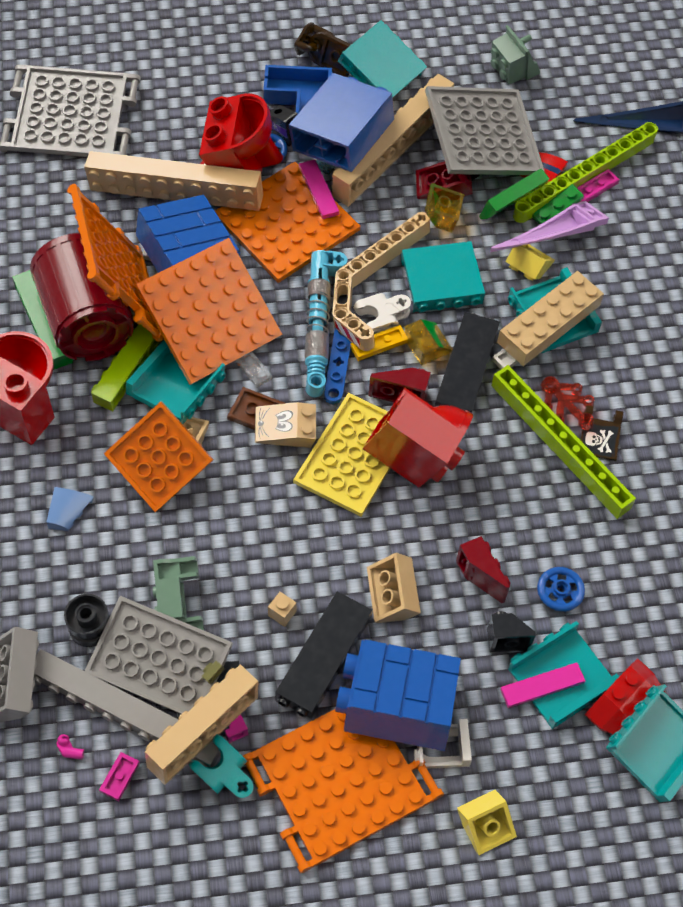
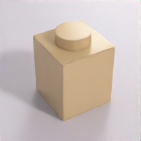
[268,592,297,627]

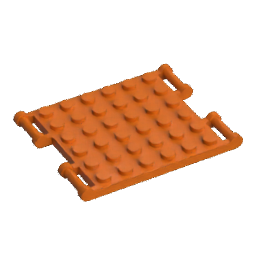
[67,184,163,342]
[243,709,444,874]

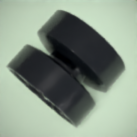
[64,594,110,647]

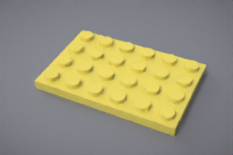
[293,393,390,517]

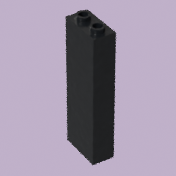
[435,312,500,413]
[275,591,373,719]

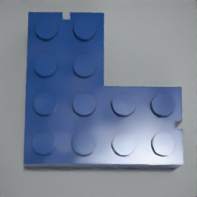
[263,65,332,114]

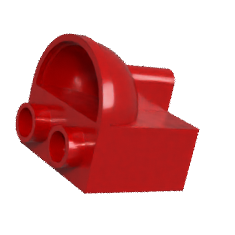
[199,93,283,173]
[0,331,55,445]
[362,388,473,487]

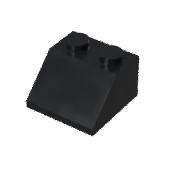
[487,611,536,652]

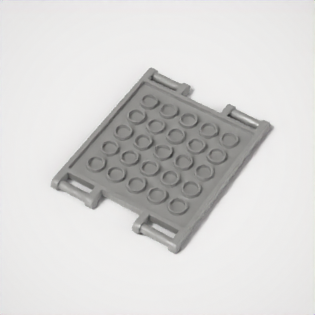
[0,65,141,157]

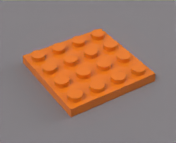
[104,401,214,512]

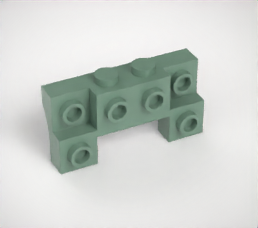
[153,556,204,630]

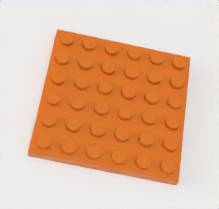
[215,161,360,283]
[135,238,283,385]

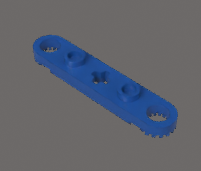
[324,328,351,405]

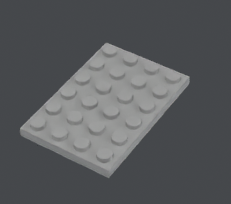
[85,596,233,714]

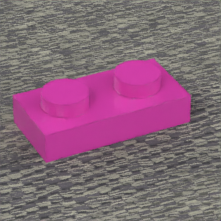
[99,752,140,801]

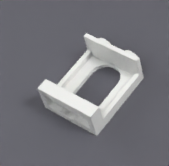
[414,719,472,769]

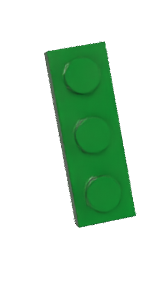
[532,184,584,225]

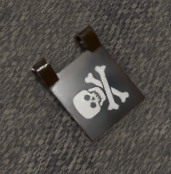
[580,405,624,461]

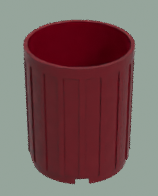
[30,233,134,361]

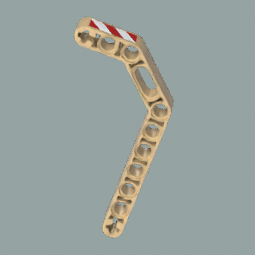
[333,212,430,351]

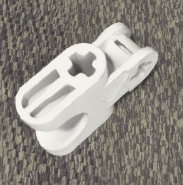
[353,293,411,334]

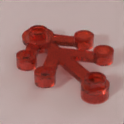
[541,376,594,430]

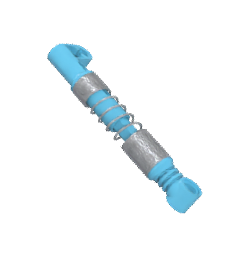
[305,250,347,398]

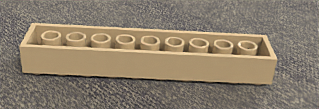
[332,74,454,207]
[84,151,263,211]

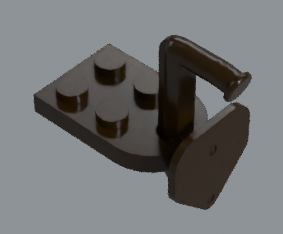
[294,22,351,77]

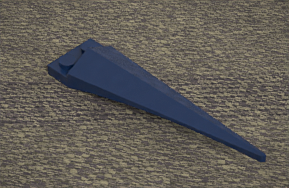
[573,101,683,134]

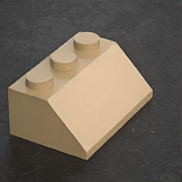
[367,553,421,623]

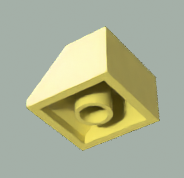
[505,244,555,281]
[457,790,517,855]

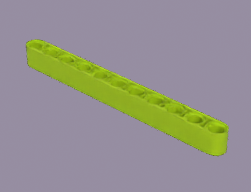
[513,122,658,223]

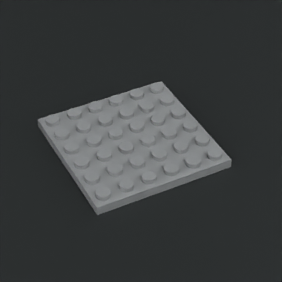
[425,86,544,175]

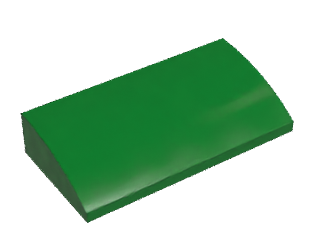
[479,168,549,219]

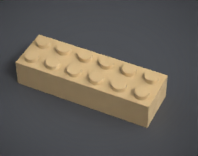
[497,271,604,366]
[145,665,258,785]

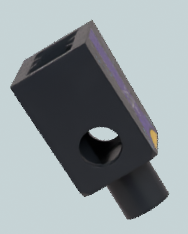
[270,105,297,146]

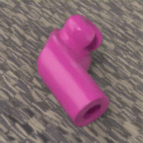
[56,734,84,760]

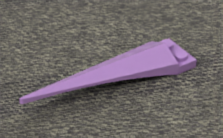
[490,201,609,252]

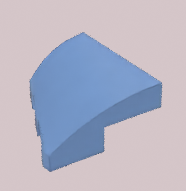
[46,487,94,531]

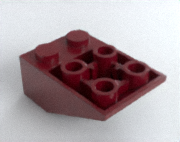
[456,536,510,603]

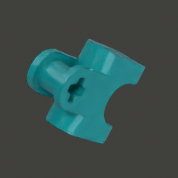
[189,734,254,798]

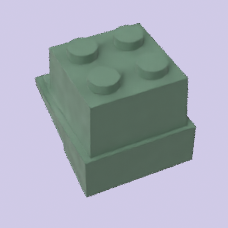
[490,25,540,85]

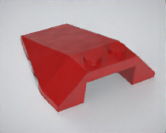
[584,658,665,734]

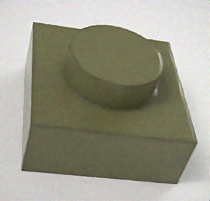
[202,661,225,685]

